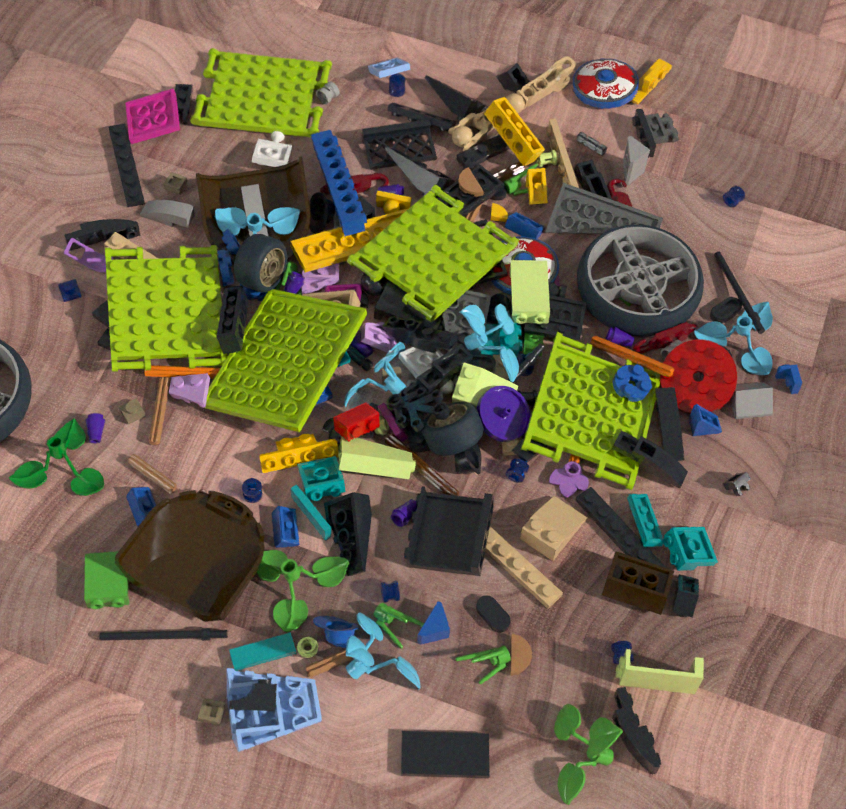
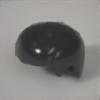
[361,273,386,296]
[487,293,512,322]

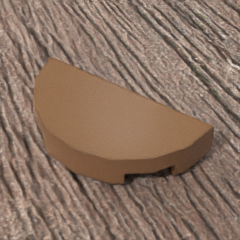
[458,167,484,197]
[510,634,532,676]

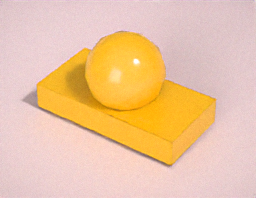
[376,191,412,214]

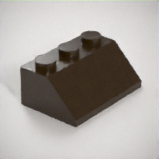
[602,551,674,615]

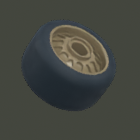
[234,234,287,292]
[422,402,484,456]

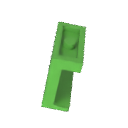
[84,551,130,609]

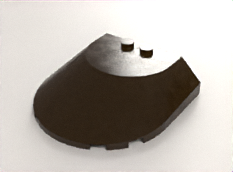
[196,156,311,265]
[115,490,265,622]

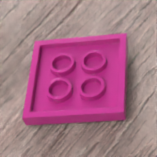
[125,88,180,144]

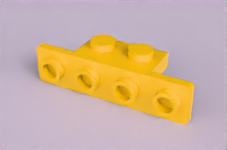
[631,59,672,105]
[259,434,339,473]

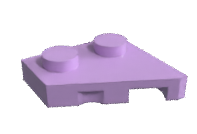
[302,263,339,294]
[361,322,397,353]
[169,373,210,408]

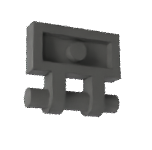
[645,113,679,144]

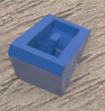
[688,404,722,436]
[417,601,450,645]

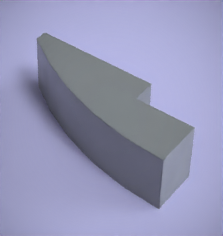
[241,184,268,236]
[140,200,195,228]

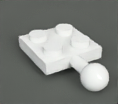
[252,131,292,167]
[399,347,454,394]

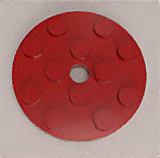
[660,339,737,414]

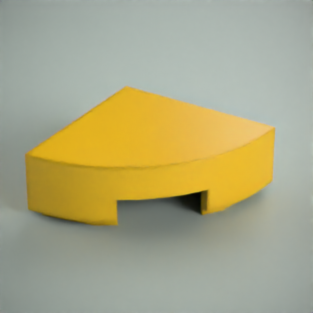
[490,203,508,222]

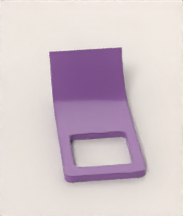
[64,238,115,273]

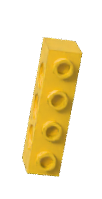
[484,97,545,166]

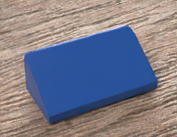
[505,212,546,239]
[126,487,156,526]
[271,506,299,548]

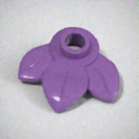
[549,461,589,498]

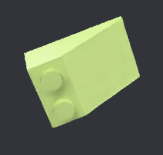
[452,363,518,410]

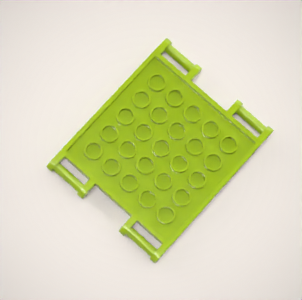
[190,48,332,137]
[347,185,519,322]
[105,245,227,372]
[521,332,660,490]

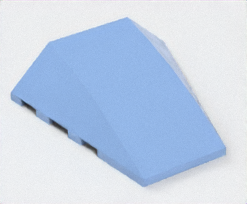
[226,668,322,752]

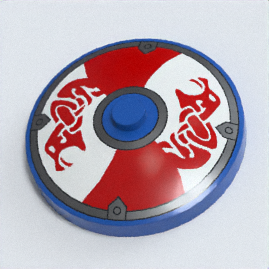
[573,58,639,109]
[491,236,559,296]

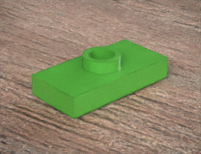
[523,333,543,356]

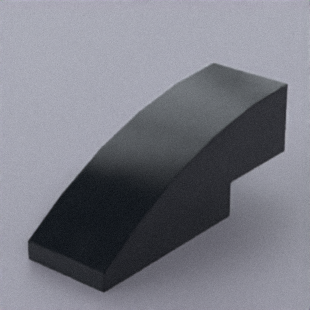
[574,159,612,200]

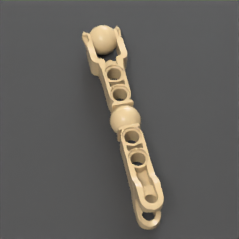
[448,57,575,151]

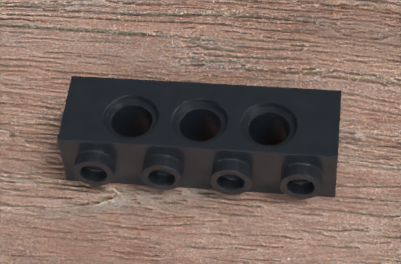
[217,286,249,354]

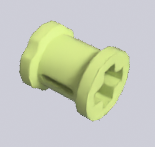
[537,150,557,167]

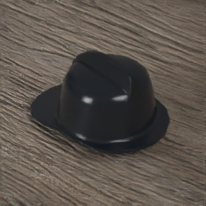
[309,192,334,234]
[454,443,482,475]

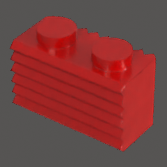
[333,402,380,442]

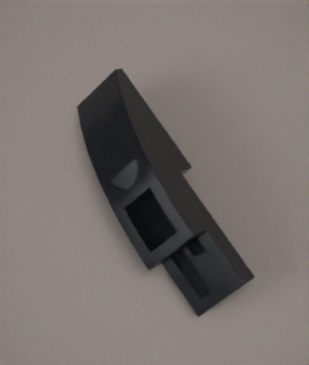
[64,219,140,251]
[382,316,458,353]
[612,430,688,489]
[612,687,661,775]

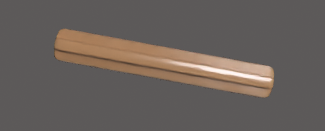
[149,377,170,445]

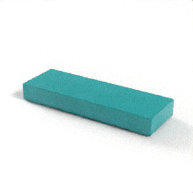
[291,485,331,541]
[627,494,665,547]
[229,632,297,671]

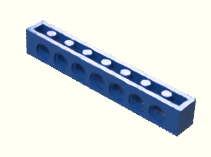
[311,129,367,236]

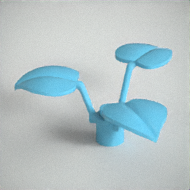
[215,207,300,235]
[694,302,773,375]
[460,304,519,382]
[344,342,407,407]
[346,612,421,690]

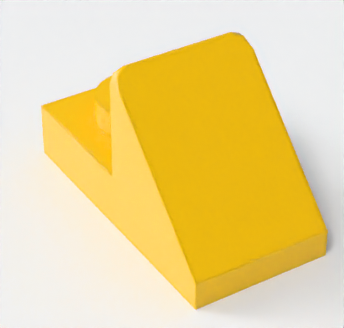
[525,168,548,205]

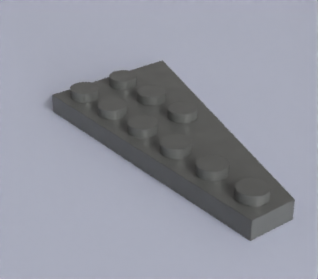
[545,183,663,234]
[441,290,491,388]

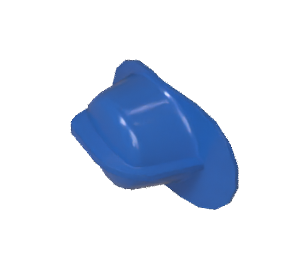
[313,616,360,648]

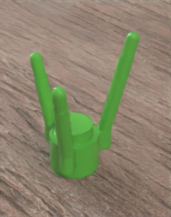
[504,164,548,196]
[275,262,302,295]
[373,602,424,649]
[455,646,511,684]

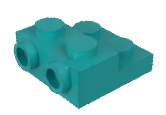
[480,322,523,358]
[297,456,346,501]
[663,527,718,571]

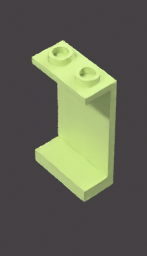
[510,260,550,324]
[616,649,704,694]

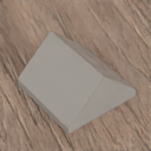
[623,136,650,185]
[730,382,773,419]

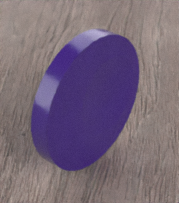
[477,386,530,442]

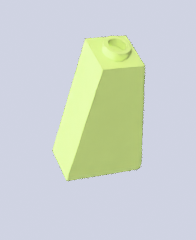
[338,436,416,479]

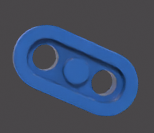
[222,228,240,255]

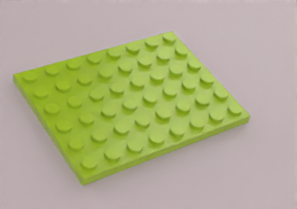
[204,289,368,432]

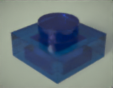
[58,279,82,302]

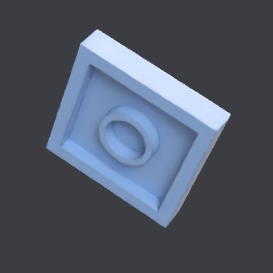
[368,57,410,78]

